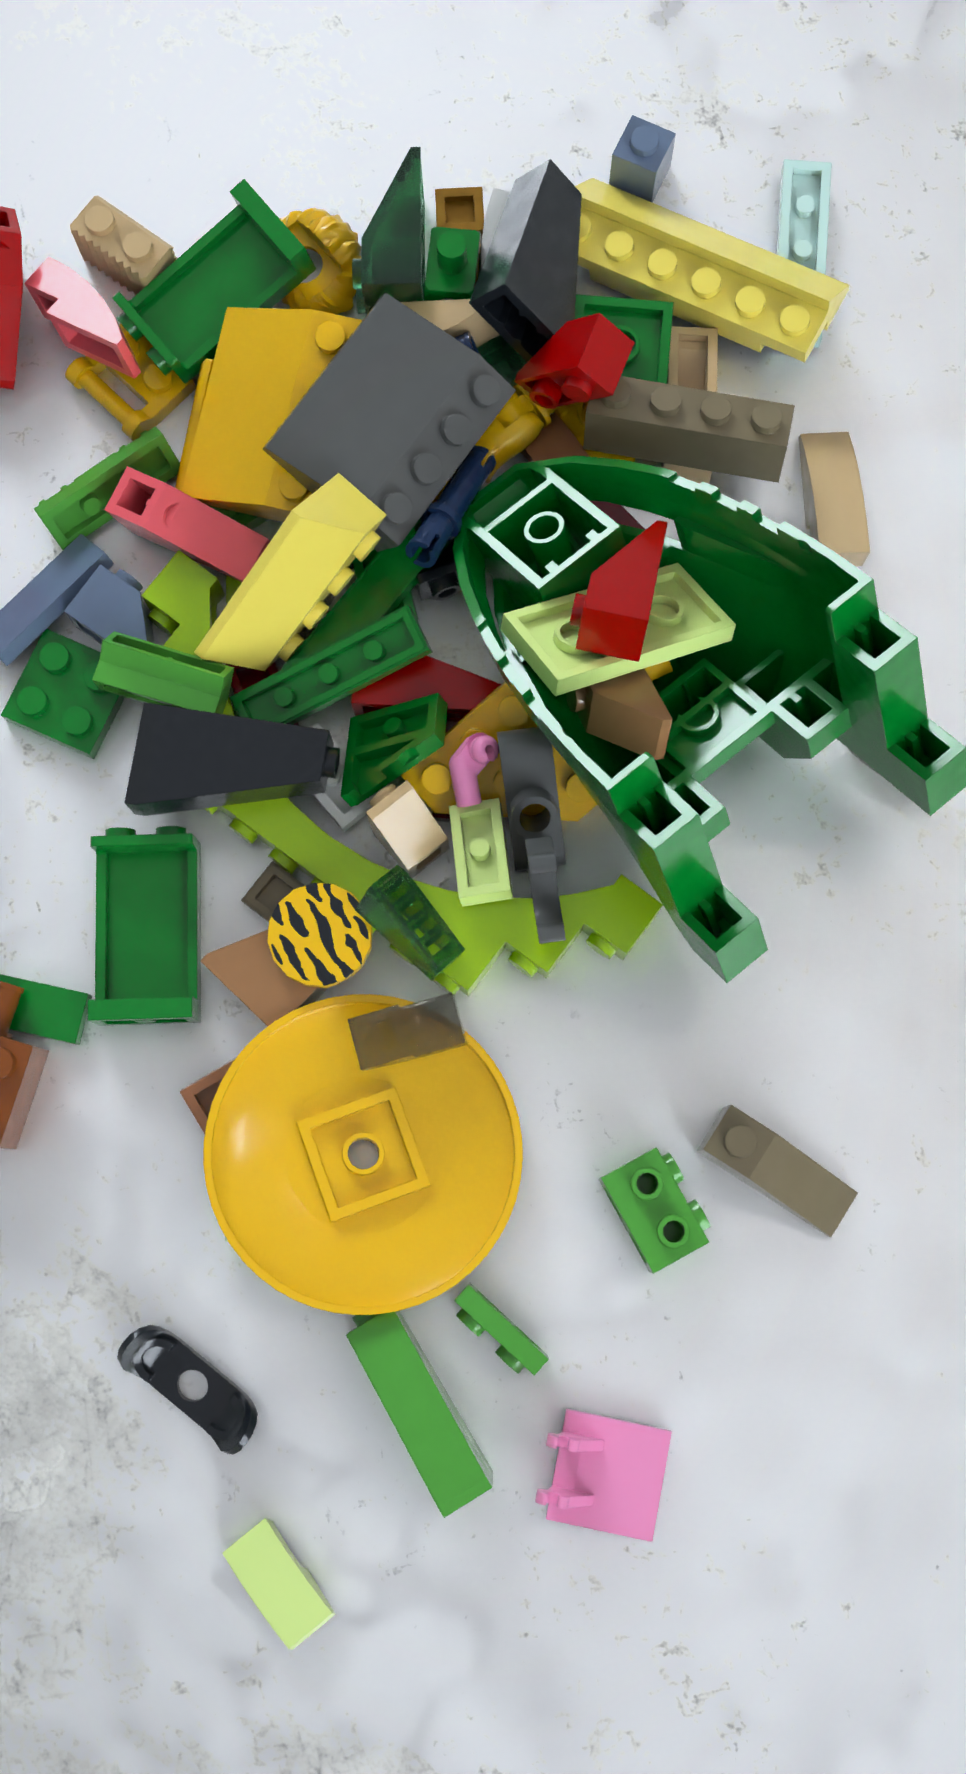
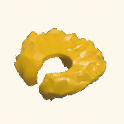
[279,208,367,314]

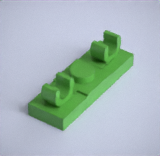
[34,426,180,550]

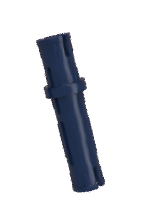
[405,446,496,568]

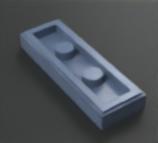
[0,534,114,666]

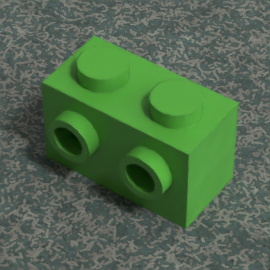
[599,1147,711,1274]

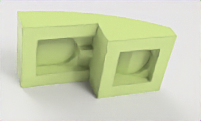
[222,1518,336,1650]

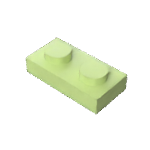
[449,798,513,907]

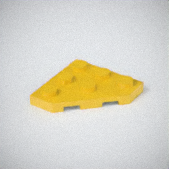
[401,681,597,822]

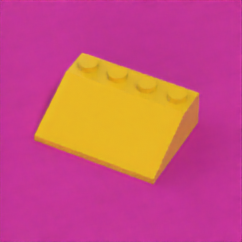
[181,307,362,522]

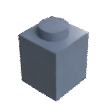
[609,115,676,203]

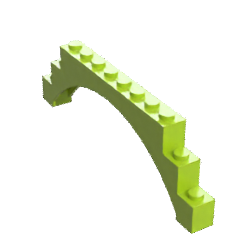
[141,550,663,997]

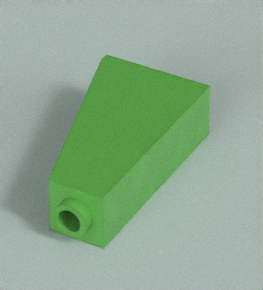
[346,1311,493,1518]

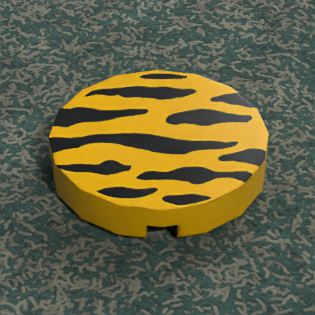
[267,883,373,988]

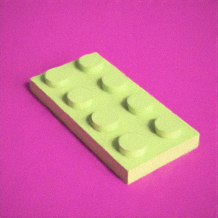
[501,563,736,696]

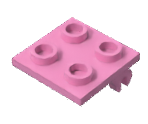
[535,1408,672,1542]

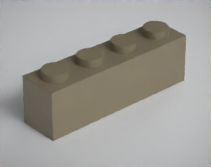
[583,376,795,483]

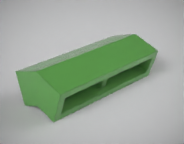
[92,631,234,714]

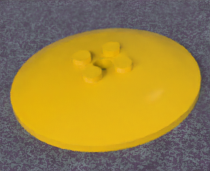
[203,994,523,1315]

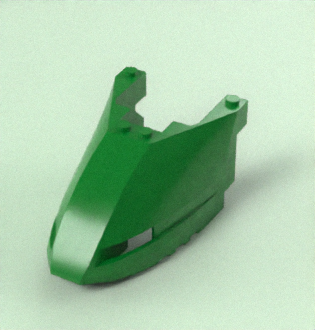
[453,455,966,983]

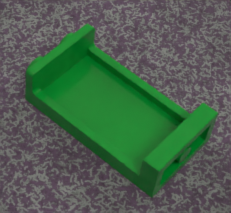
[112,179,316,384]
[88,826,201,1026]

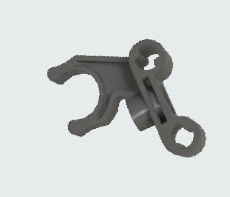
[497,726,566,944]

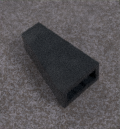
[469,159,582,362]
[124,702,340,816]

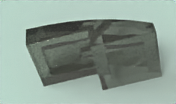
[348,992,468,1071]

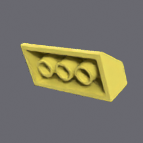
[194,473,387,671]

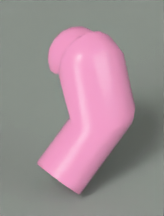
[449,733,499,807]

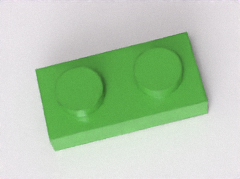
[454,1283,549,1376]

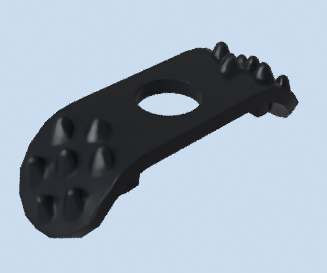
[117,1325,258,1455]

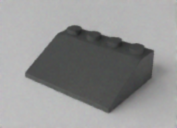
[263,293,516,552]

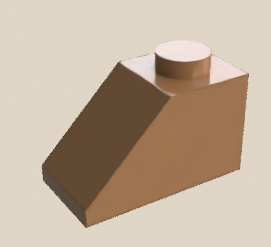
[566,668,672,760]

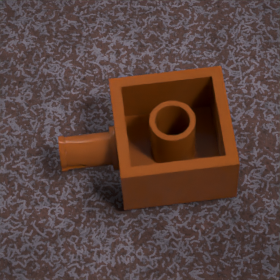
[0,981,49,1149]

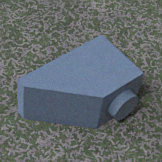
[64,564,155,645]

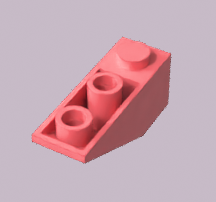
[104,466,270,582]

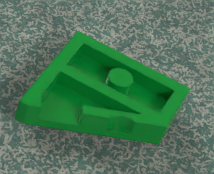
[340,693,448,807]

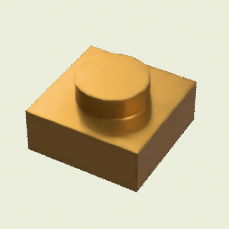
[435,187,484,240]

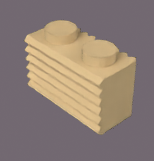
[70,195,177,296]

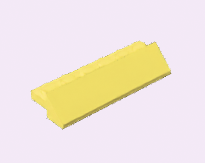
[575,178,849,363]

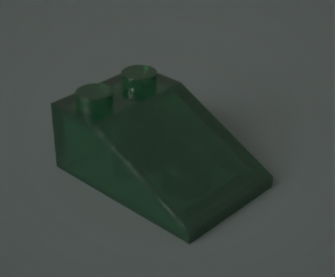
[352,147,425,315]

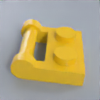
[65,323,196,441]

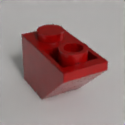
[514,313,635,409]

